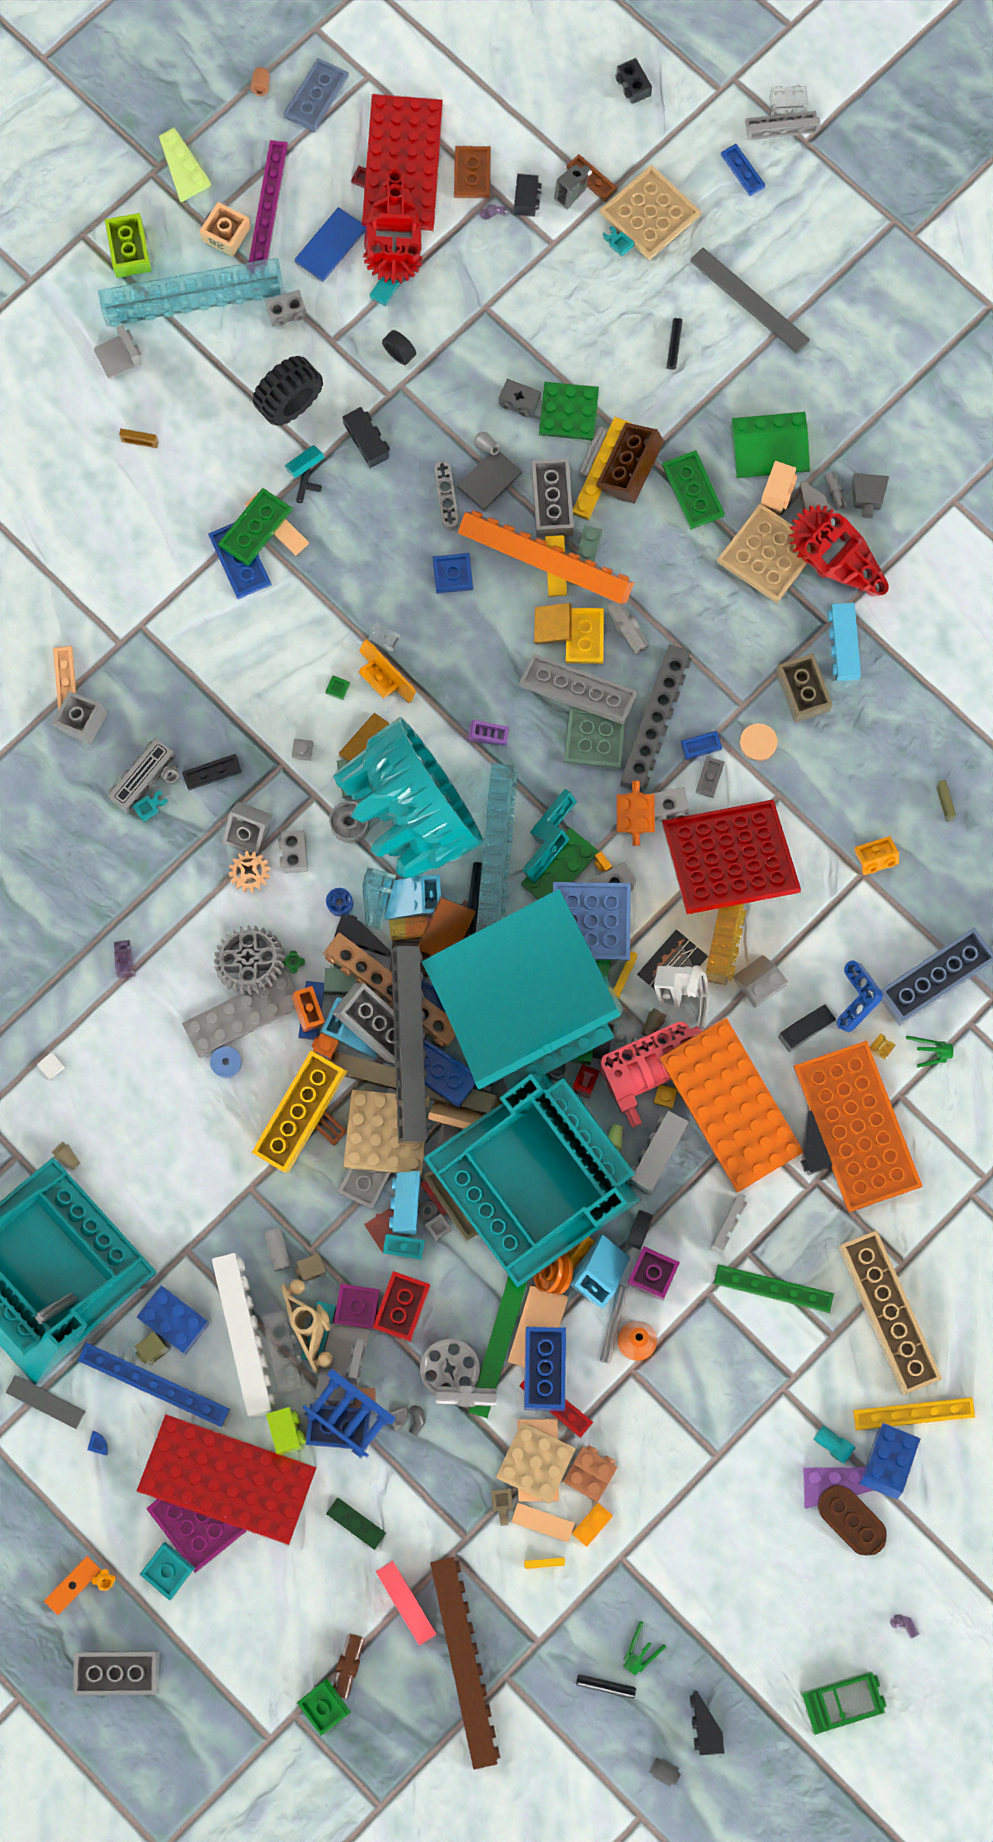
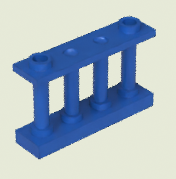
[302,1369,396,1458]

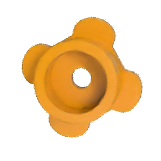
[92,1569,116,1591]

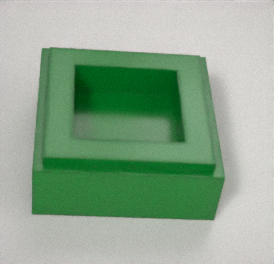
[325,675,350,700]

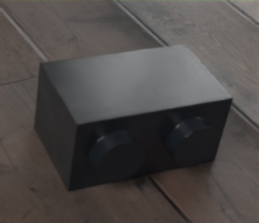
[514,174,542,217]

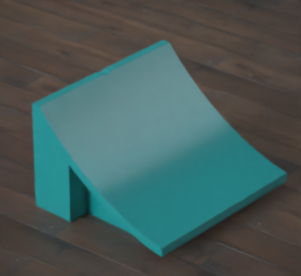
[422,889,623,1090]
[423,1074,641,1287]
[0,1157,157,1385]

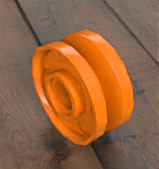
[534,1254,573,1295]

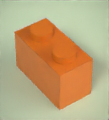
[291,986,325,1033]

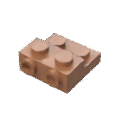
[563,1445,618,1503]

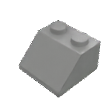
[52,691,108,745]
[222,802,273,856]
[732,955,788,1008]

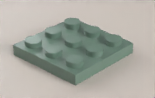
[564,707,625,769]

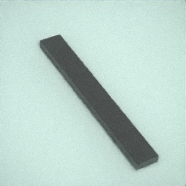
[690,247,810,353]

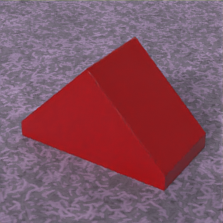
[572,1064,600,1099]

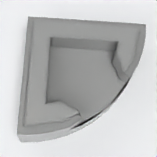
[389,1406,408,1432]

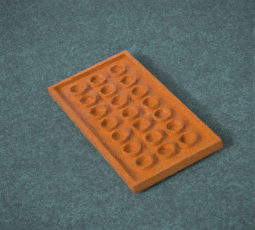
[659,1017,803,1193]
[793,1040,923,1213]

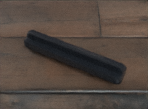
[667,318,683,370]
[576,1674,636,1698]

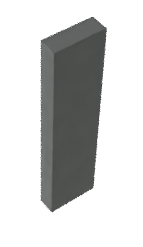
[6,1375,86,1429]

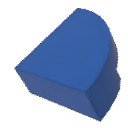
[87,1431,108,1456]

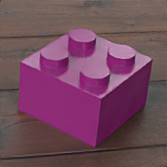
[627,1246,680,1301]

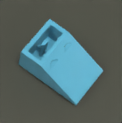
[383,875,441,920]
[321,997,377,1059]
[570,1234,630,1309]

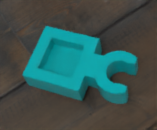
[603,226,635,257]
[132,790,168,822]

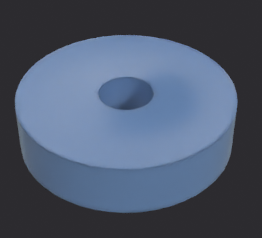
[210,1046,242,1078]

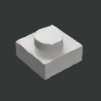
[291,739,313,761]
[425,1214,452,1241]

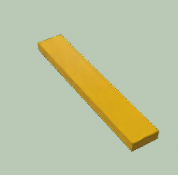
[853,1397,975,1430]

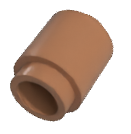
[251,67,270,96]

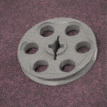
[420,1339,480,1396]

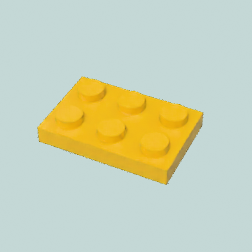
[566,608,604,664]

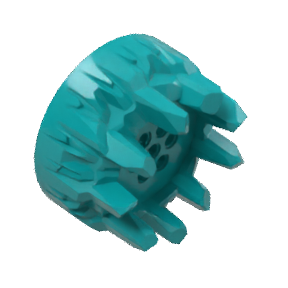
[333,717,484,879]

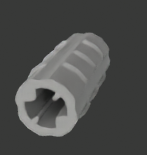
[264,1228,291,1271]

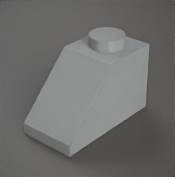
[799,482,831,512]

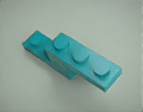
[522,789,577,883]

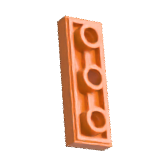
[44,1556,102,1615]

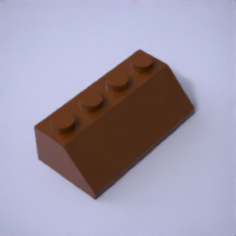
[596,422,664,504]

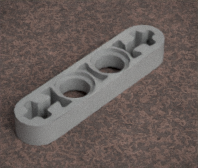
[434,460,459,530]

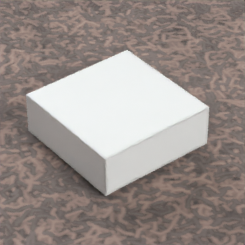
[37,1052,65,1080]

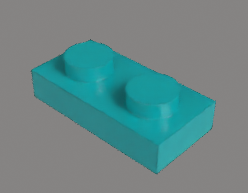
[383,1234,425,1260]

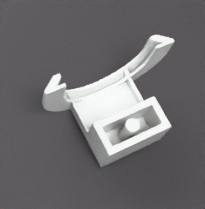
[654,965,709,1031]

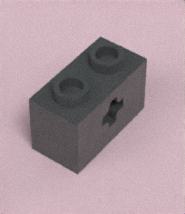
[499,378,541,418]

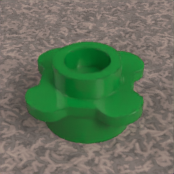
[283,951,305,973]

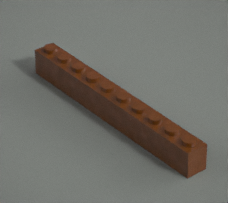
[430,1557,501,1770]

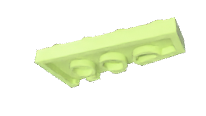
[159,128,211,203]

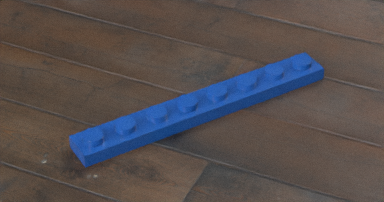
[77,1343,230,1427]

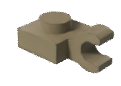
[491,1489,513,1526]

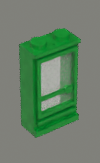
[800,1671,887,1735]

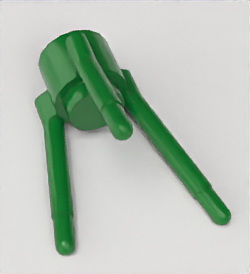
[906,1036,954,1068]
[623,1621,666,1676]

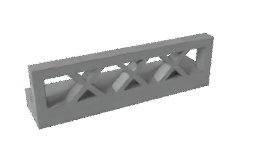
[745,111,820,140]

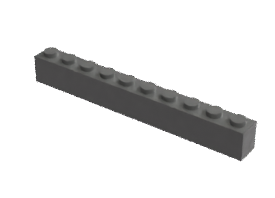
[391,946,429,1143]

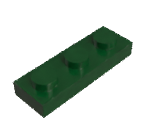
[326,1497,386,1550]

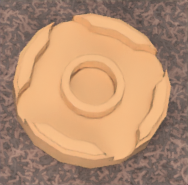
[740,723,778,761]

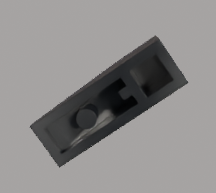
[334,914,391,958]
[778,1004,836,1053]
[800,1110,833,1176]

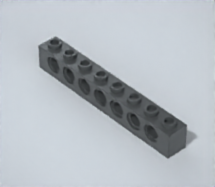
[620,644,692,792]

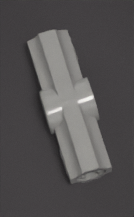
[606,601,649,654]
[436,1386,497,1407]

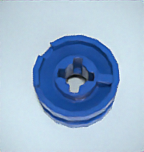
[326,888,354,917]

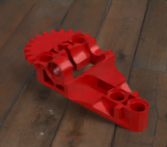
[363,168,423,284]
[789,505,889,597]

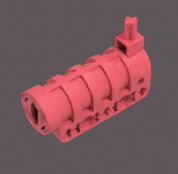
[600,1022,701,1128]

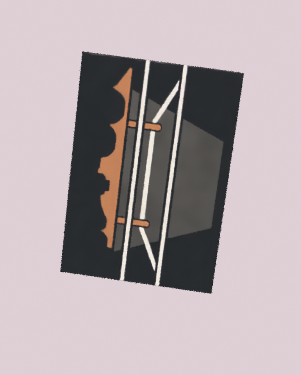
[637,929,708,990]

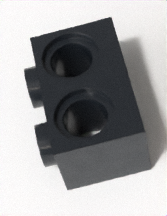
[615,58,652,104]

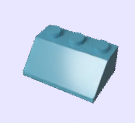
[389,1171,421,1236]

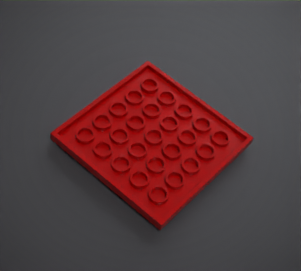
[662,799,801,915]

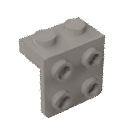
[94,325,142,378]

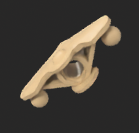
[281,1279,333,1374]

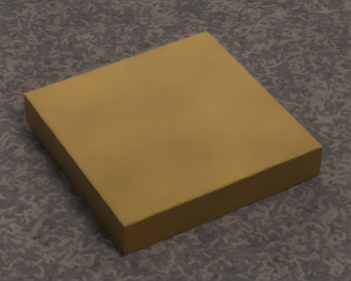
[534,603,572,645]

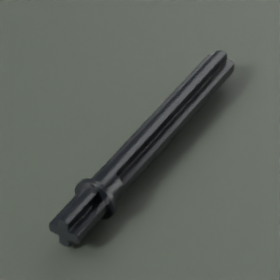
[464,862,483,939]

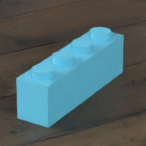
[827,603,861,681]

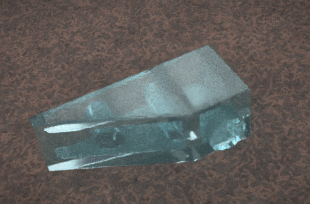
[362,867,396,930]

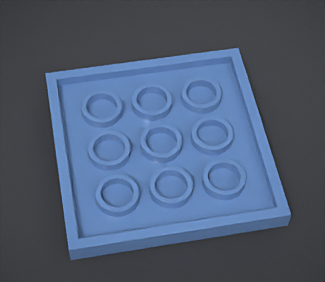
[553,882,631,961]

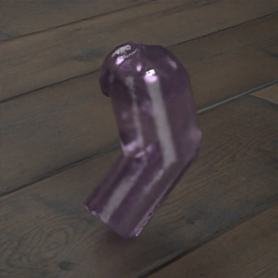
[479,204,507,220]
[890,1614,919,1638]

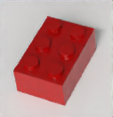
[373,1271,431,1343]

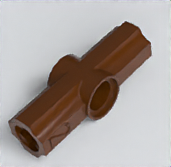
[333,1633,365,1699]

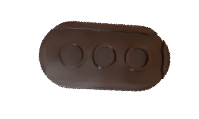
[818,1485,887,1556]

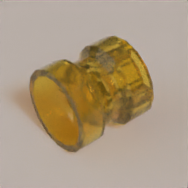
[869,1033,896,1060]

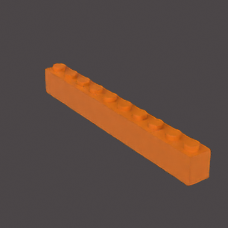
[458,510,634,604]

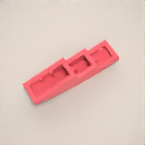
[376,1560,437,1645]

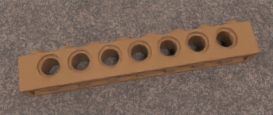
[323,932,456,1048]

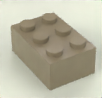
[776,654,833,723]

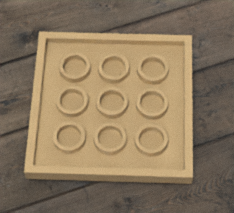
[599,165,701,261]
[717,503,811,604]
[343,1090,430,1176]

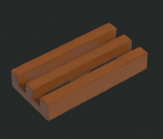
[315,1111,347,1146]

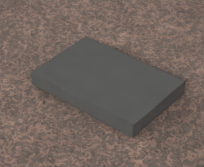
[457,451,522,511]

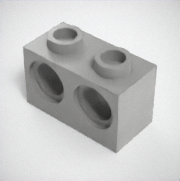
[265,290,307,327]
[278,830,308,874]

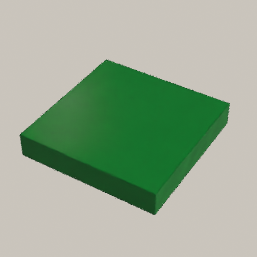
[297,1679,351,1736]

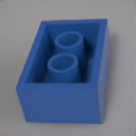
[137,1285,210,1355]
[306,1404,371,1451]
[859,1423,921,1500]

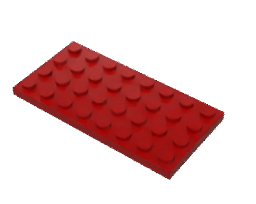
[362,94,443,231]
[136,1414,317,1546]

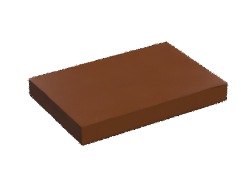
[454,146,491,198]
[418,896,476,956]

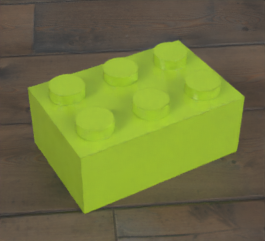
[104,213,152,278]
[266,1407,306,1455]

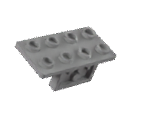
[315,1323,370,1405]

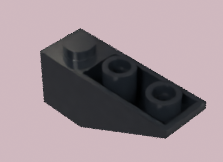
[690,1690,724,1755]

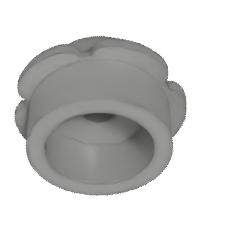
[160,765,179,783]

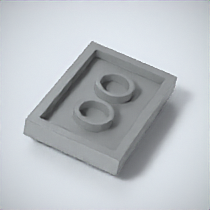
[710,1192,747,1253]

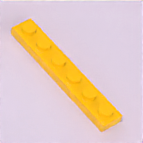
[573,417,632,521]

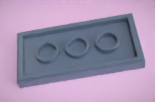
[283,58,349,132]

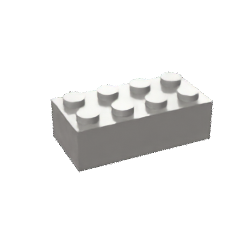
[532,458,574,538]
[332,983,395,1063]
[629,1111,689,1196]
[73,1651,160,1695]

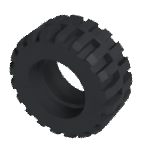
[252,356,323,426]

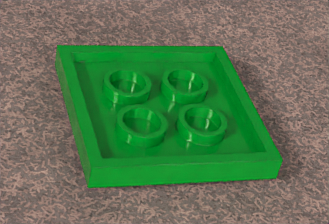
[539,382,599,440]

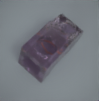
[114,940,136,979]

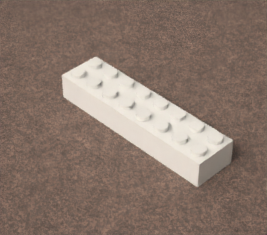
[212,1253,277,1418]

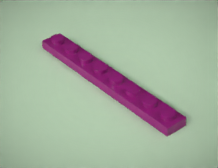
[247,140,288,275]

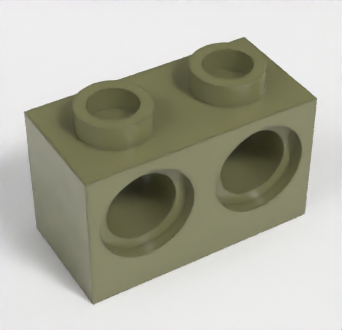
[134,1331,170,1365]

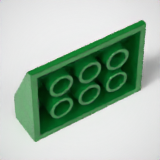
[730,412,810,478]

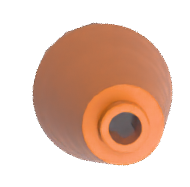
[617,1321,657,1361]

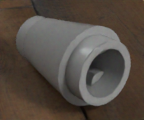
[474,432,500,455]

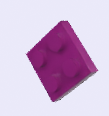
[334,1284,380,1330]

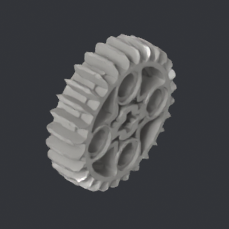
[214,925,285,995]

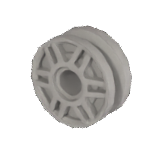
[329,801,370,843]

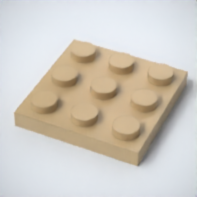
[496,1422,576,1504]

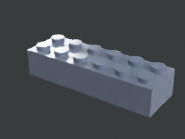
[881,927,993,1026]

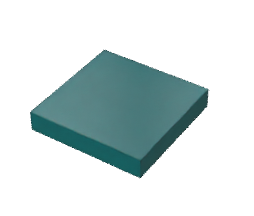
[139,1542,195,1601]

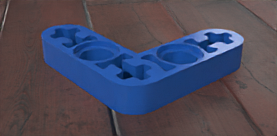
[837,960,883,1032]

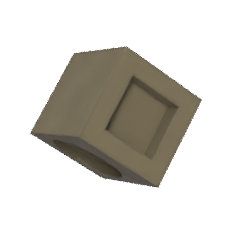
[295,1253,327,1282]

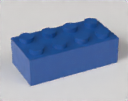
[524,1327,566,1411]

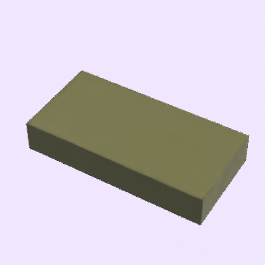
[936,780,956,822]

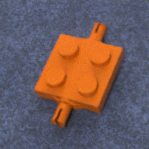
[617,781,655,846]

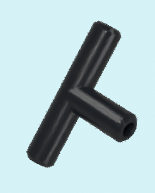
[296,468,322,503]

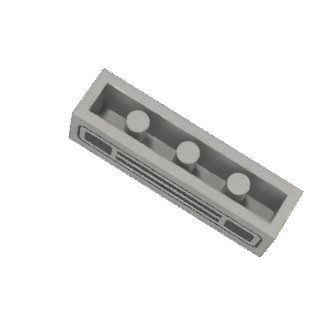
[108,739,176,814]

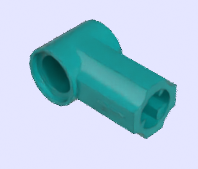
[813,1425,856,1464]

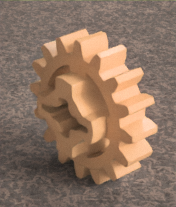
[229,851,270,893]

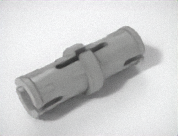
[825,471,847,510]

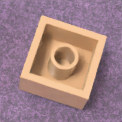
[200,202,251,257]
[761,461,798,515]

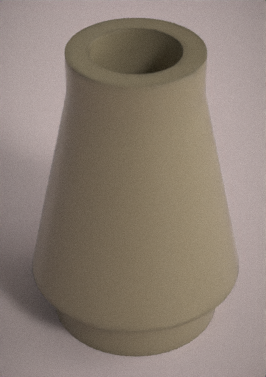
[642,1008,667,1036]
[52,1142,81,1170]

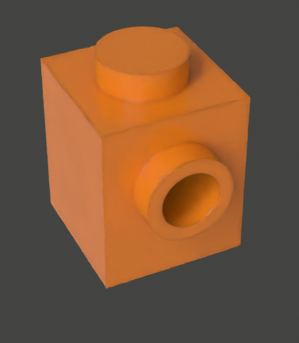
[312,1033,340,1061]

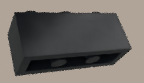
[342,407,390,468]

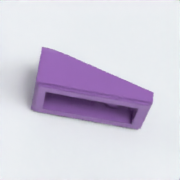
[467,720,509,746]

